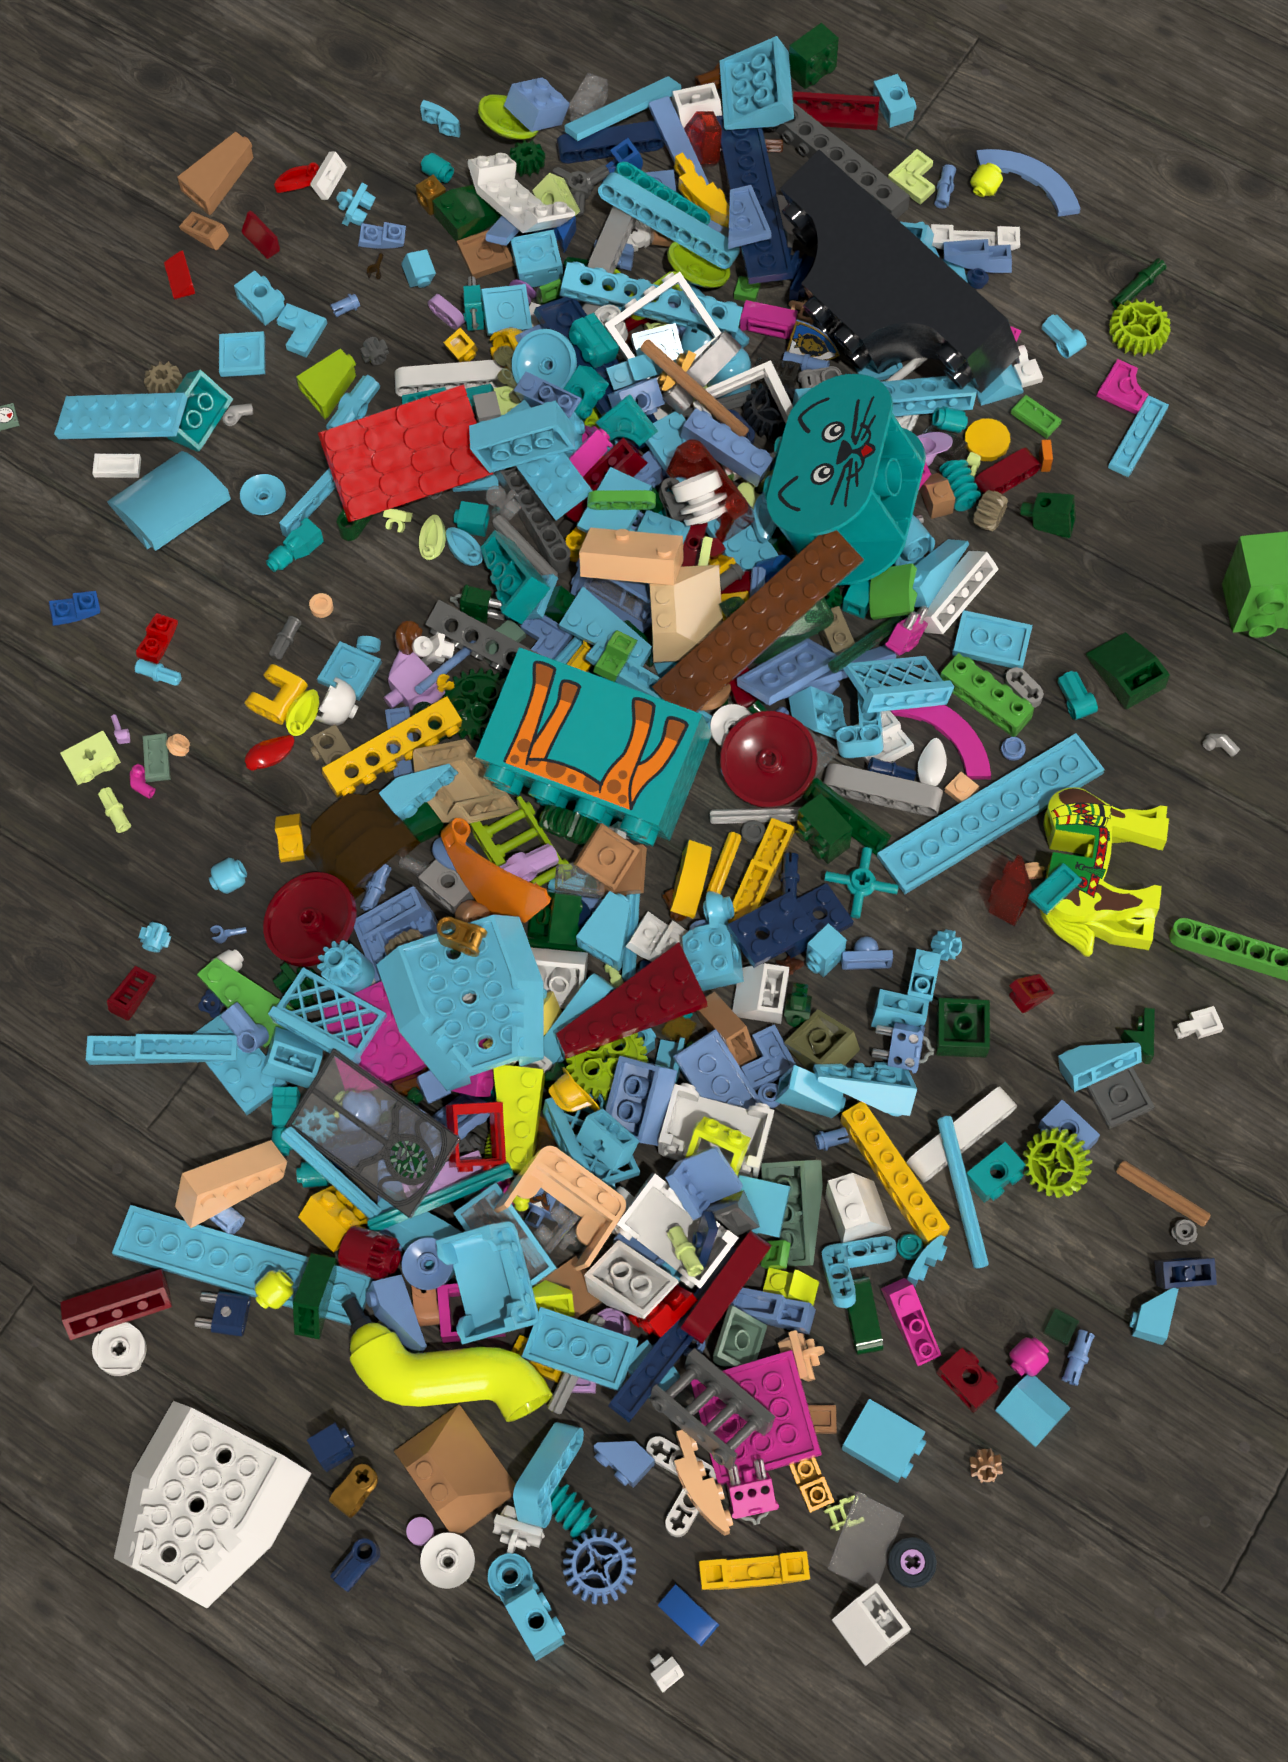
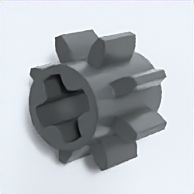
[360,337,389,365]

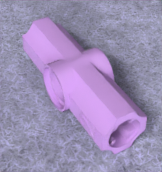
[500,844,559,882]

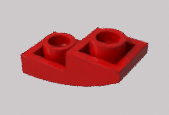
[136,613,178,664]

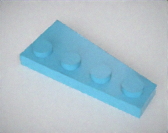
[559,587,653,667]

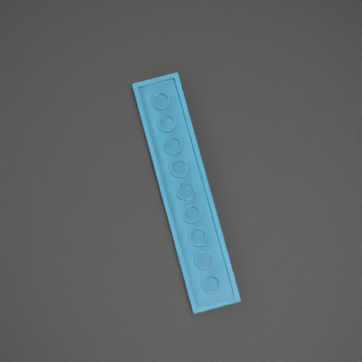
[877,733,1105,894]
[112,1205,374,1326]

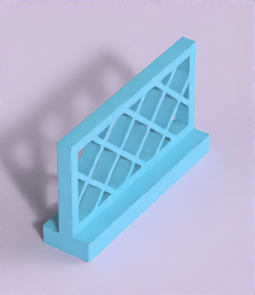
[843,656,955,713]
[268,968,387,1065]
[543,1091,640,1185]

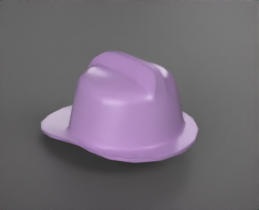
[917,432,953,466]

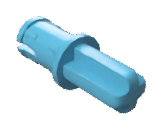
[135,659,182,686]

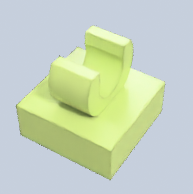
[383,508,413,532]

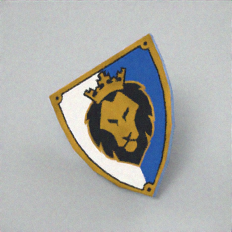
[787,319,840,361]

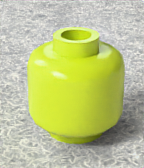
[970,163,1003,197]
[255,1270,294,1309]

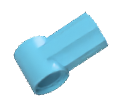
[1042,314,1087,359]

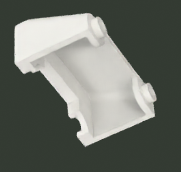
[658,1083,774,1179]
[617,1173,738,1289]

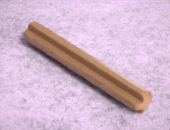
[1116,1161,1211,1226]

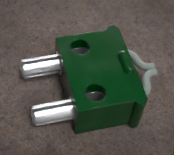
[450,584,505,624]

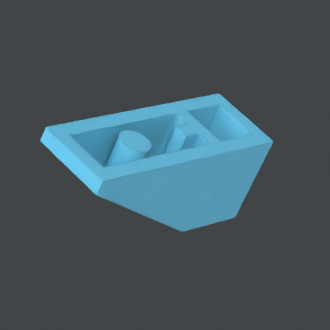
[1058,1043,1142,1092]

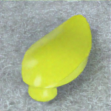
[286,689,319,736]

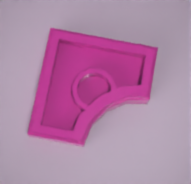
[1097,359,1149,415]

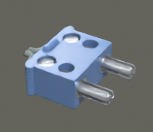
[872,1022,934,1073]

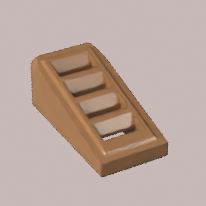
[179,211,229,250]

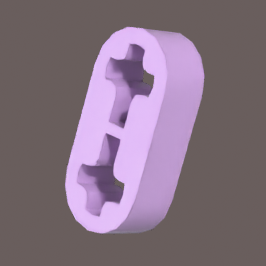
[428,294,465,330]

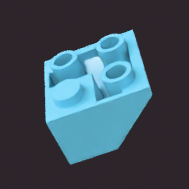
[789,686,847,739]

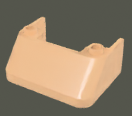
[494,1146,626,1271]

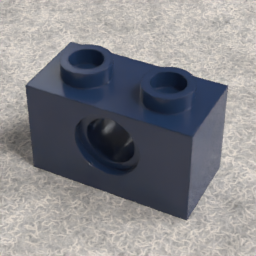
[1155,1256,1217,1289]
[307,1423,355,1472]

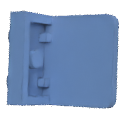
[665,1146,743,1220]

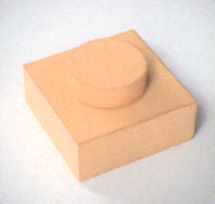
[944,772,979,803]

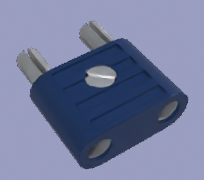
[195,1291,251,1337]

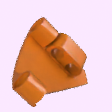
[441,818,552,923]

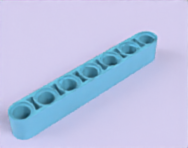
[598,173,740,269]

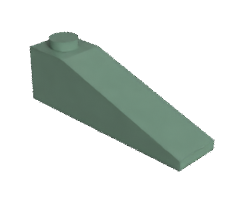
[761,1160,823,1266]

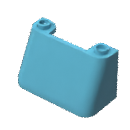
[436,1221,539,1344]

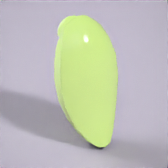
[419,515,446,560]

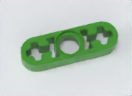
[587,490,656,510]

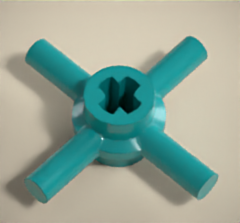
[824,847,899,919]

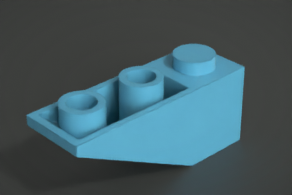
[379,764,459,820]

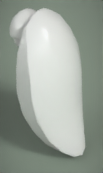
[918,738,947,786]

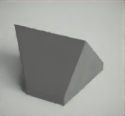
[706,1190,760,1236]

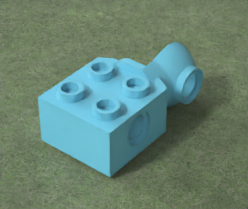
[682,891,744,991]
[488,1553,565,1661]

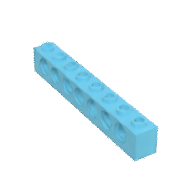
[560,262,743,339]
[792,376,977,416]

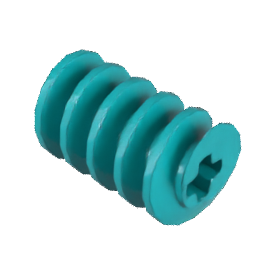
[939,460,981,511]
[550,1478,598,1538]

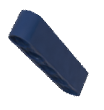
[557,121,664,164]

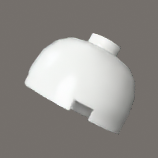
[315,677,359,726]

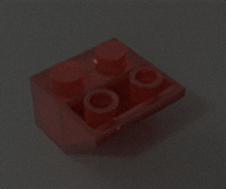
[988,855,1032,926]

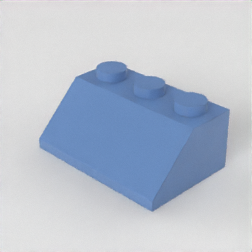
[605,1056,677,1146]

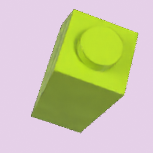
[296,348,356,419]

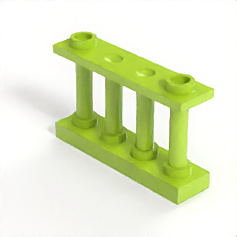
[470,796,572,886]

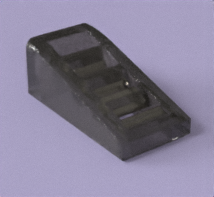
[754,358,801,389]
[920,424,968,462]

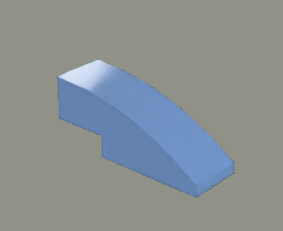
[943,239,1012,273]
[730,1288,816,1334]

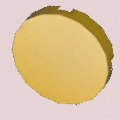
[964,419,1010,461]

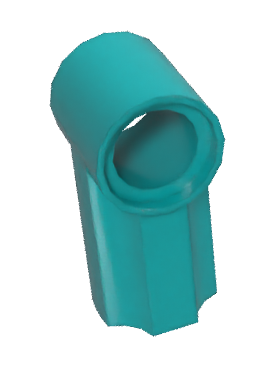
[1058,671,1098,720]

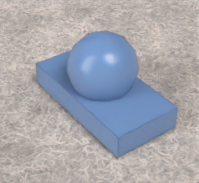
[841,936,893,970]

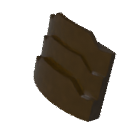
[304,789,421,899]

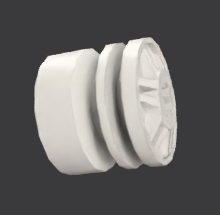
[671,470,731,526]

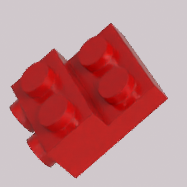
[628,1285,698,1338]

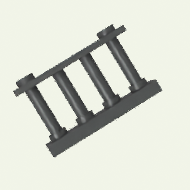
[649,1348,775,1470]

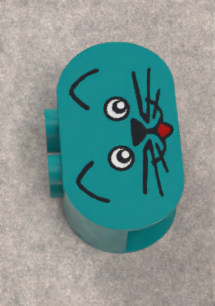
[764,374,926,585]

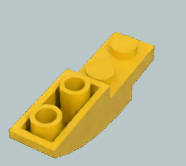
[674,152,730,228]

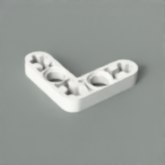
[646,1436,716,1537]

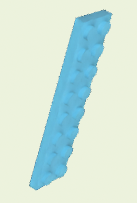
[645,411,778,571]

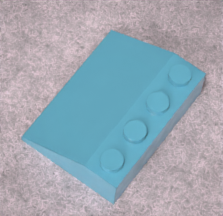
[720,36,794,130]

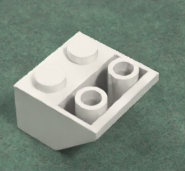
[672,83,722,141]
[732,963,789,1024]
[832,1583,911,1666]

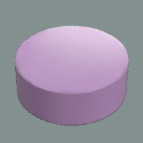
[406,1517,434,1546]

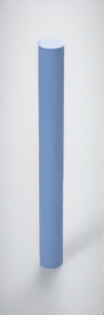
[415,640,476,694]

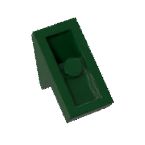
[1120,1008,1155,1064]

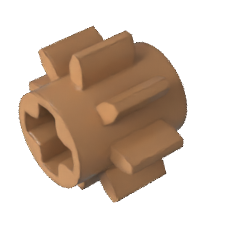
[969,1448,1003,1483]

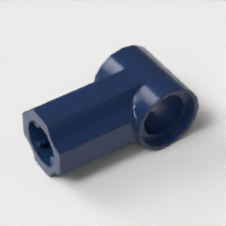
[330,1538,381,1592]

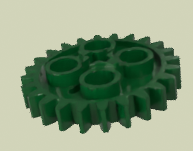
[440,668,506,740]

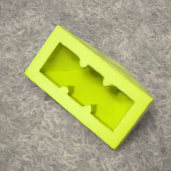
[532,1280,575,1317]

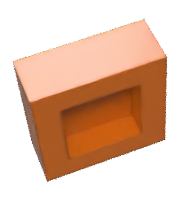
[1039,440,1053,472]

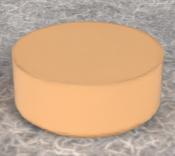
[309,593,334,618]

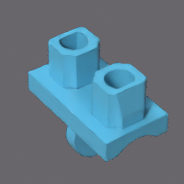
[336,183,376,226]

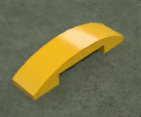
[699,1551,810,1590]

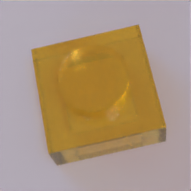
[662,1016,697,1043]

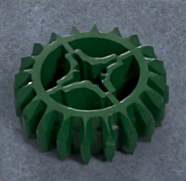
[538,805,598,847]

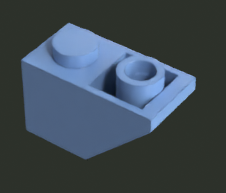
[593,1441,655,1488]

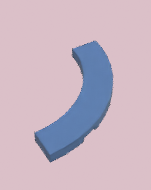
[976,149,1080,217]

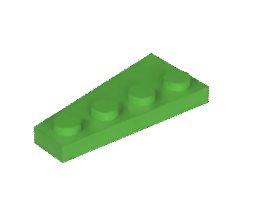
[197,958,302,1049]

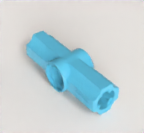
[326,375,380,429]

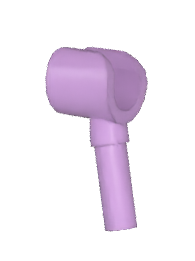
[111,715,130,744]

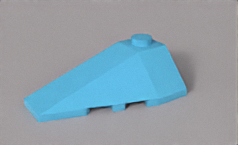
[912,539,969,608]
[813,1062,917,1116]
[377,1189,462,1285]

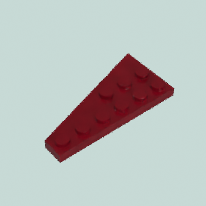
[556,942,708,1059]

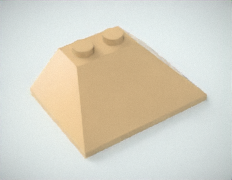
[649,565,723,663]
[413,739,519,824]

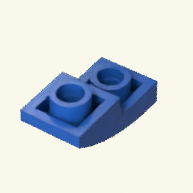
[49,591,100,626]
[658,1584,719,1646]

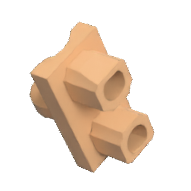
[778,1330,825,1382]

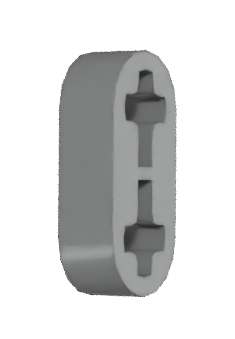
[1005,667,1044,708]

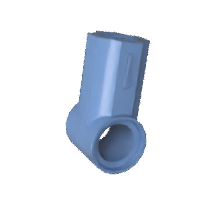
[220,1002,269,1053]

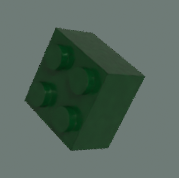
[789,23,839,89]
[796,793,853,864]
[936,998,990,1058]

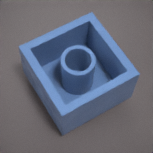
[504,77,570,132]

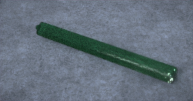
[828,607,920,673]

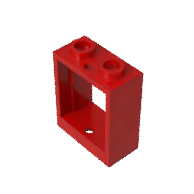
[446,1102,506,1172]

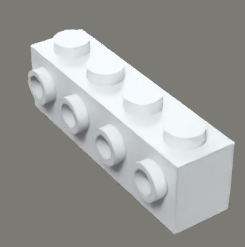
[916,551,998,634]

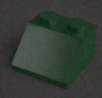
[527,889,583,945]

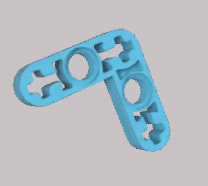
[822,1236,897,1308]

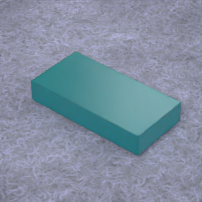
[1028,863,1082,915]

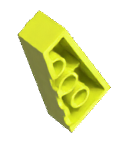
[493,1065,545,1174]

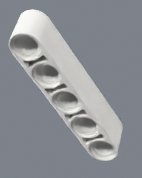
[394,360,505,397]
[906,1087,1017,1183]

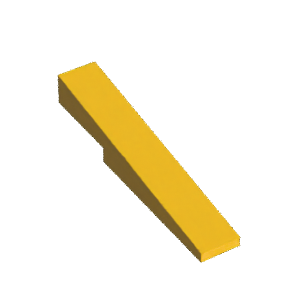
[728,818,795,924]

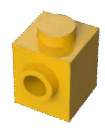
[443,328,478,362]

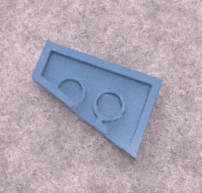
[728,185,771,249]

